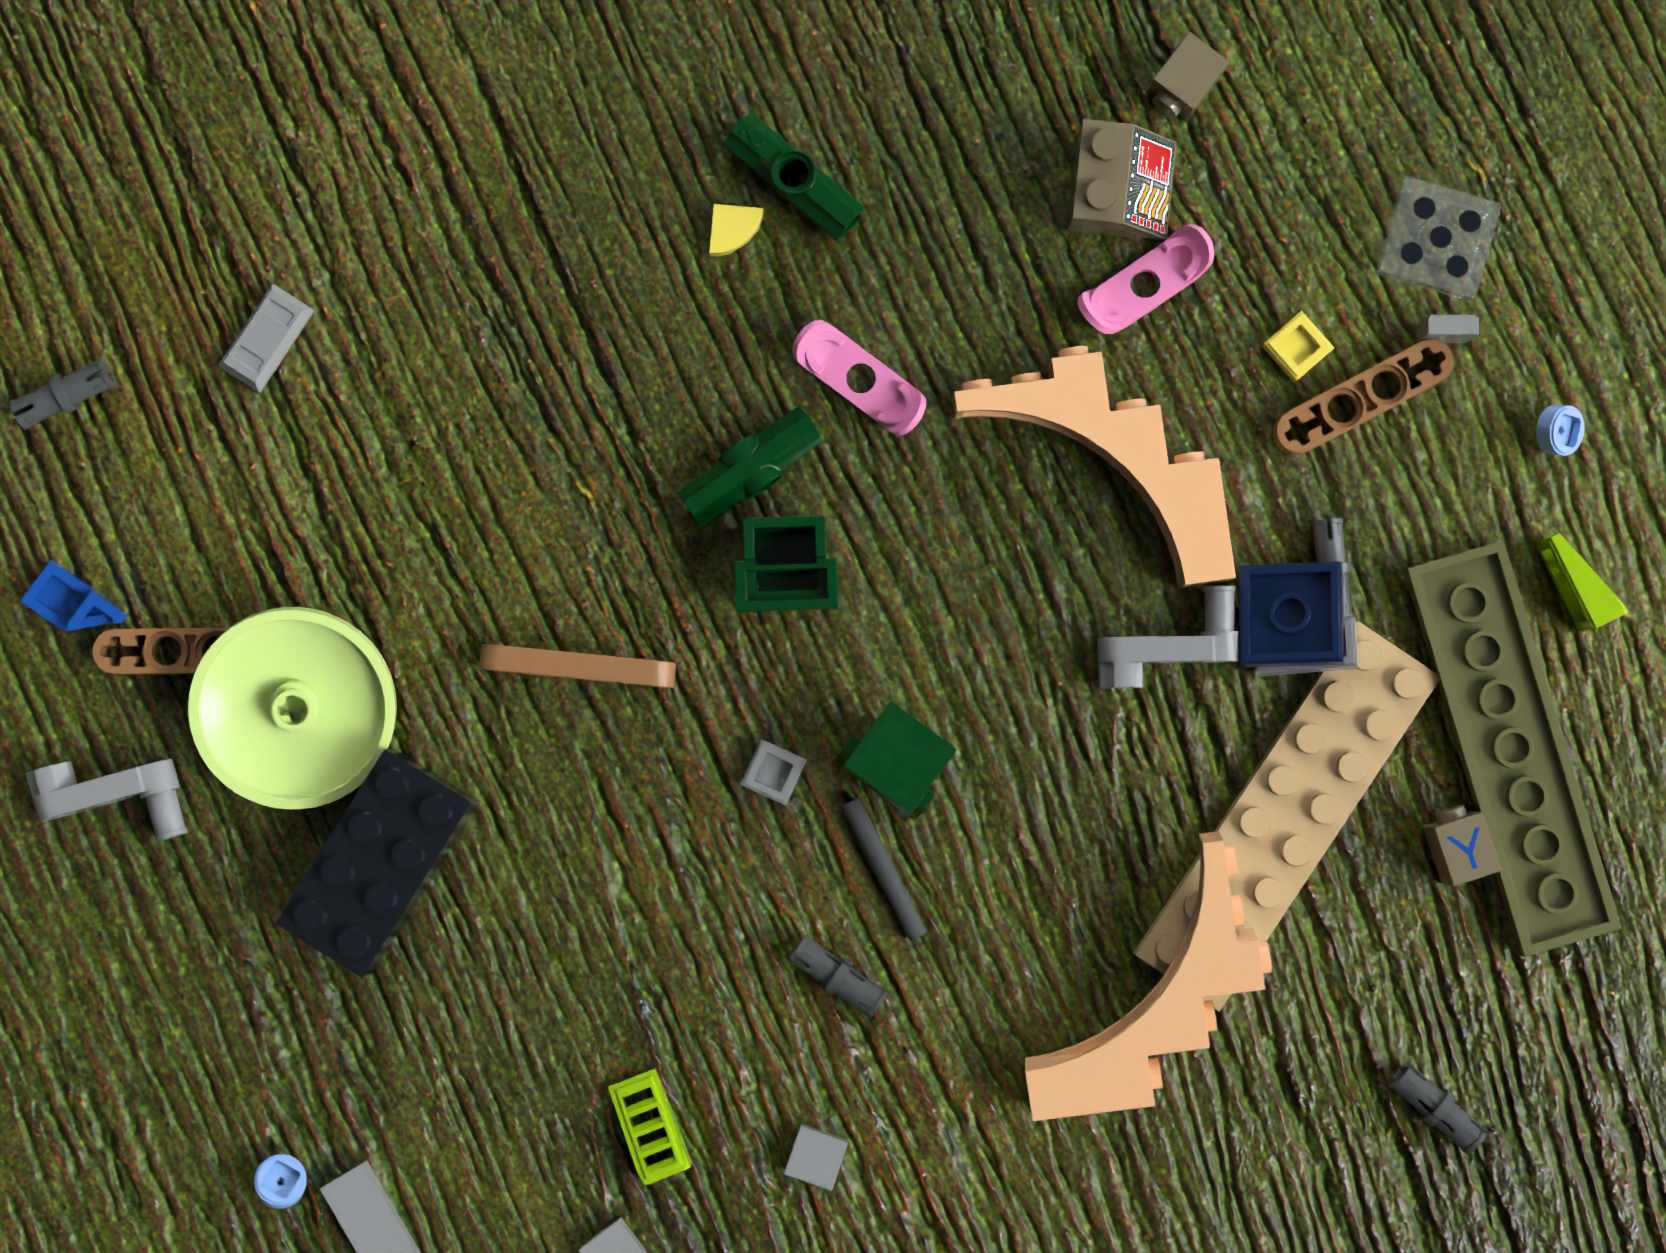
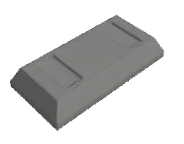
[218,283,315,393]

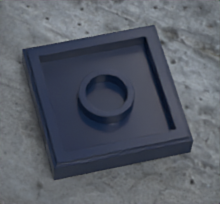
[1239,561,1345,668]

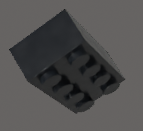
[276,749,480,978]

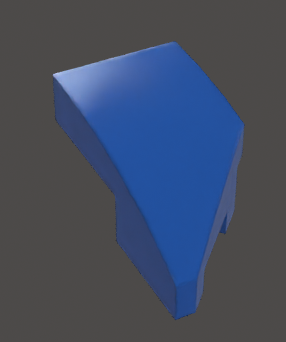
[20,560,128,631]

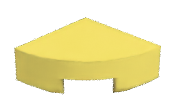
[709,204,764,257]

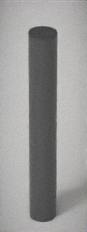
[841,797,927,941]

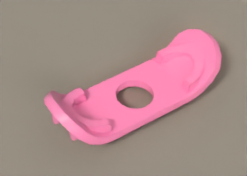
[1077,224,1214,334]
[792,320,926,437]

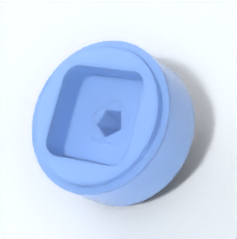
[1536,404,1584,456]
[254,1154,306,1209]

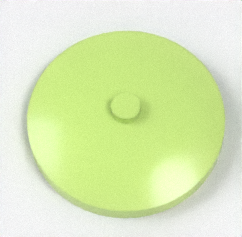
[188,607,397,809]

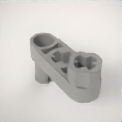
[1097,586,1240,689]
[26,759,188,841]

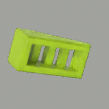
[1536,533,1629,631]
[608,1067,692,1186]

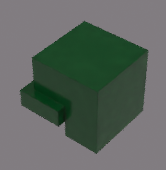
[735,515,838,613]
[834,701,957,821]

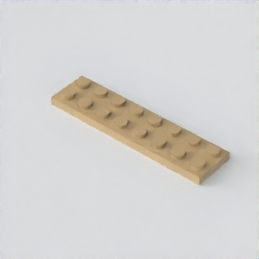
[1133,621,1439,1012]

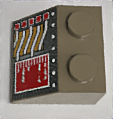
[1067,119,1177,241]

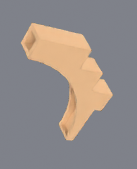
[952,346,1236,588]
[1025,831,1272,1121]

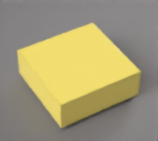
[1262,311,1334,383]

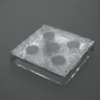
[1376,176,1502,301]

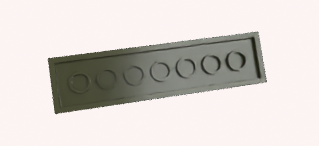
[1403,541,1622,957]

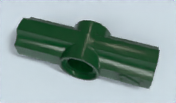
[723,112,865,243]
[677,406,824,529]

